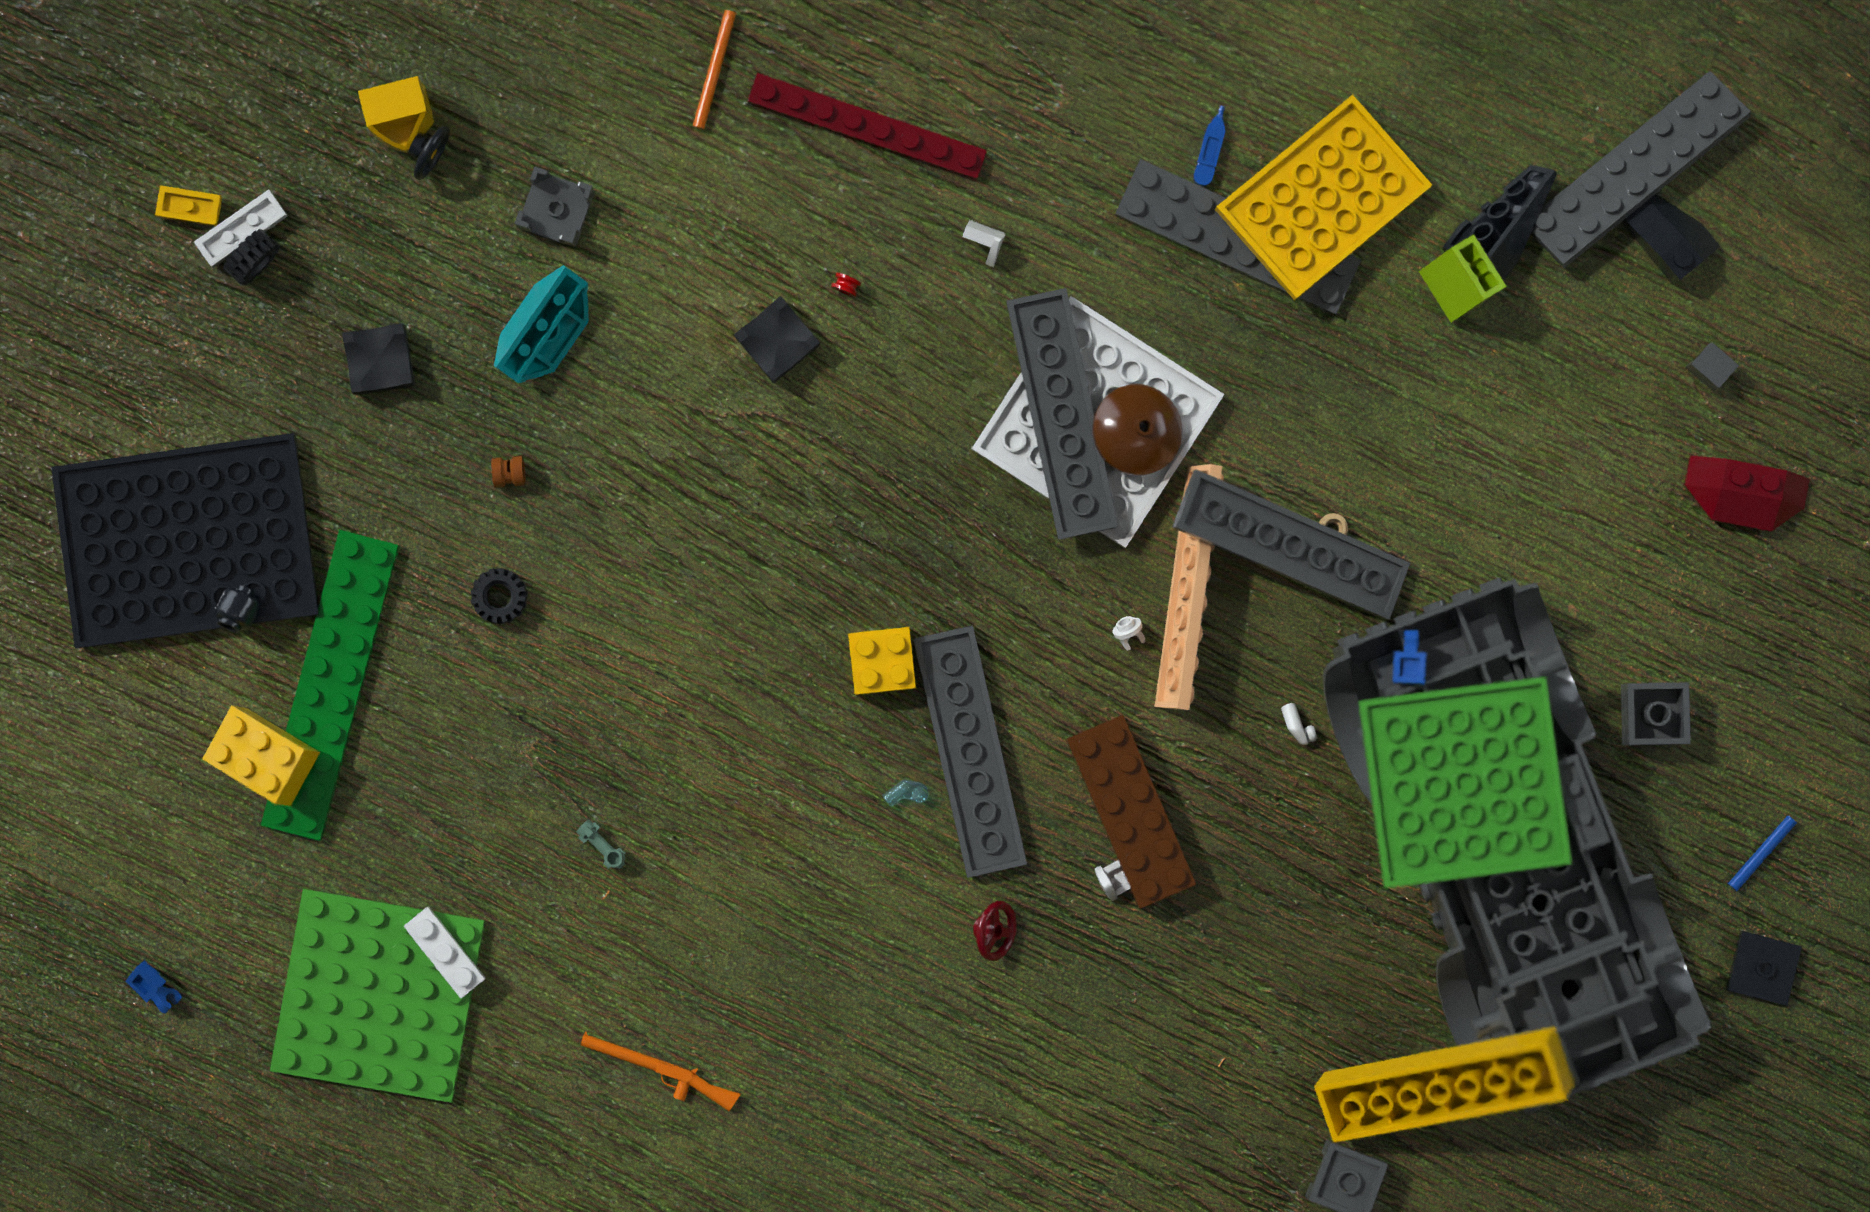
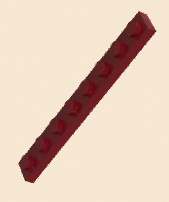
[747,73,987,181]

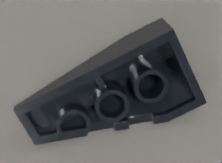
[1442,165,1557,281]
[1621,194,1720,285]

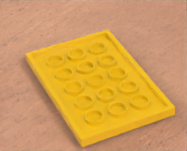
[1215,94,1432,301]

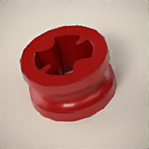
[831,272,861,297]

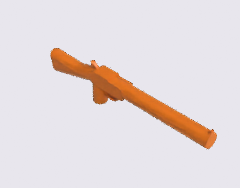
[581,1031,741,1111]

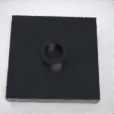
[1726,931,1802,1006]

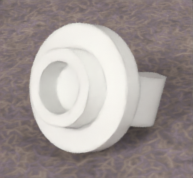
[1113,616,1145,651]

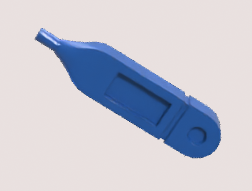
[1193,106,1225,187]

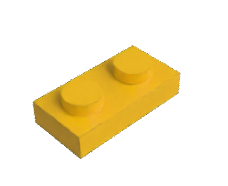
[155,185,222,226]

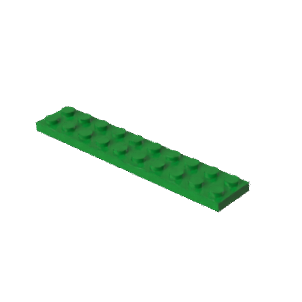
[260,530,400,841]

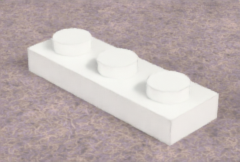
[194,190,288,268]
[404,906,486,998]

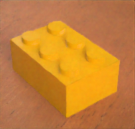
[202,705,320,806]

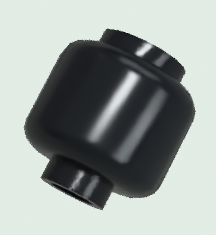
[214,585,260,633]

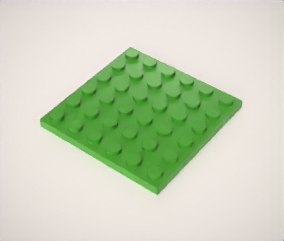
[1358,677,1571,888]
[270,889,485,1103]

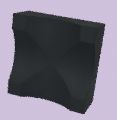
[734,296,820,384]
[342,323,415,395]

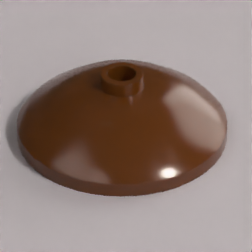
[1092,384,1183,476]

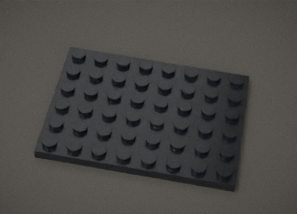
[51,433,319,649]

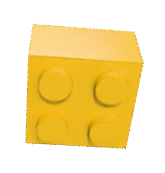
[848,627,916,695]

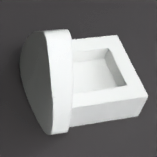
[962,220,1005,267]
[1095,860,1130,901]

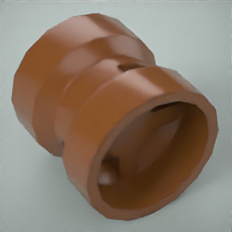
[491,456,526,488]

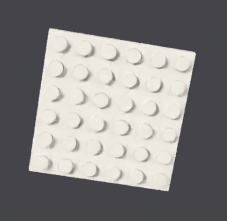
[971,296,1224,548]

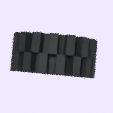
[223,229,280,286]
[470,568,528,624]

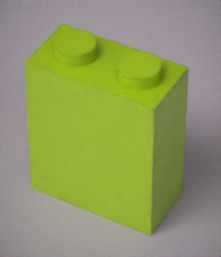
[1419,235,1507,323]

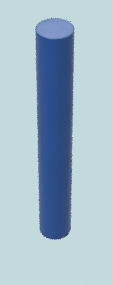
[1728,815,1797,892]

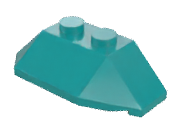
[494,265,589,383]

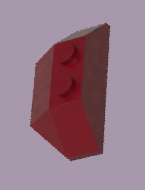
[1684,455,1810,532]

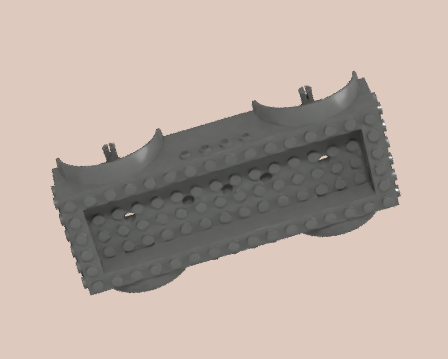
[1323,577,1712,1113]

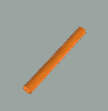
[693,10,736,130]

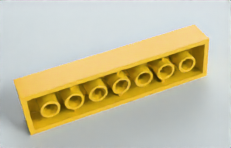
[1314,1027,1574,1143]

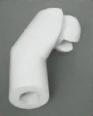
[1281,703,1317,745]

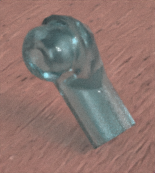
[882,779,929,807]

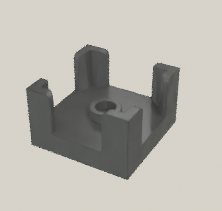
[514,166,595,249]
[1305,1139,1388,1212]

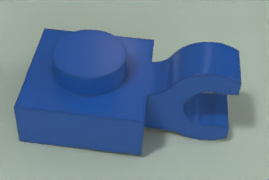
[1393,630,1427,686]
[126,960,182,1014]

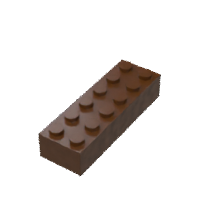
[1065,715,1196,909]

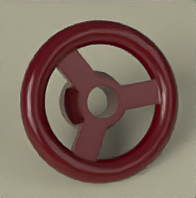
[973,901,1017,961]

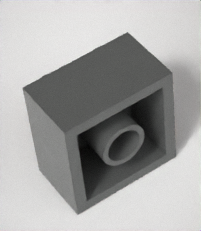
[1621,682,1691,745]

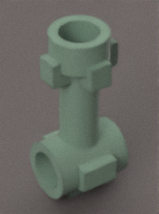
[576,819,626,869]

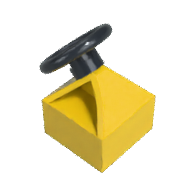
[358,76,450,180]

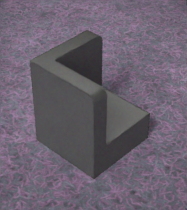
[1686,343,1739,391]

